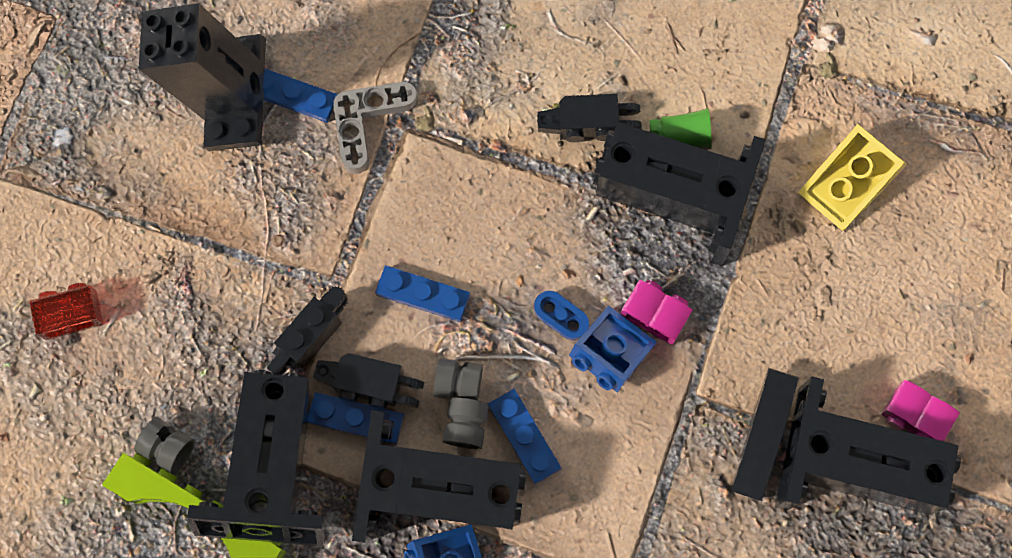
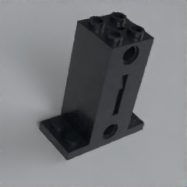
[138,3,266,151]
[593,122,766,266]
[187,370,325,546]
[775,376,961,515]
[352,410,527,543]

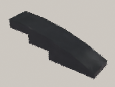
[731,367,799,501]

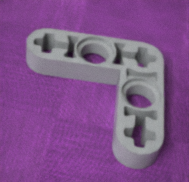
[333,82,417,174]

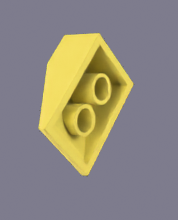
[798,124,907,231]

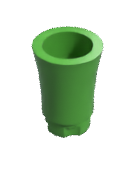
[649,108,712,149]

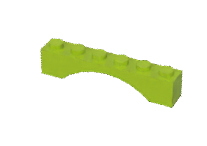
[102,452,287,558]

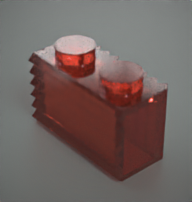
[29,283,104,340]

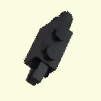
[537,94,642,143]
[267,286,348,375]
[313,353,425,409]

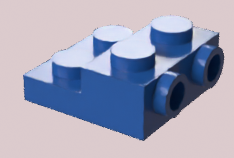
[569,305,657,393]
[404,524,482,558]

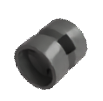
[433,358,483,401]
[442,398,489,449]
[134,417,195,474]

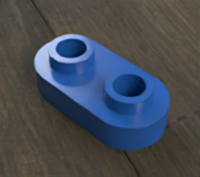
[534,291,589,341]

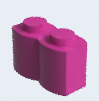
[620,280,693,345]
[881,379,960,441]

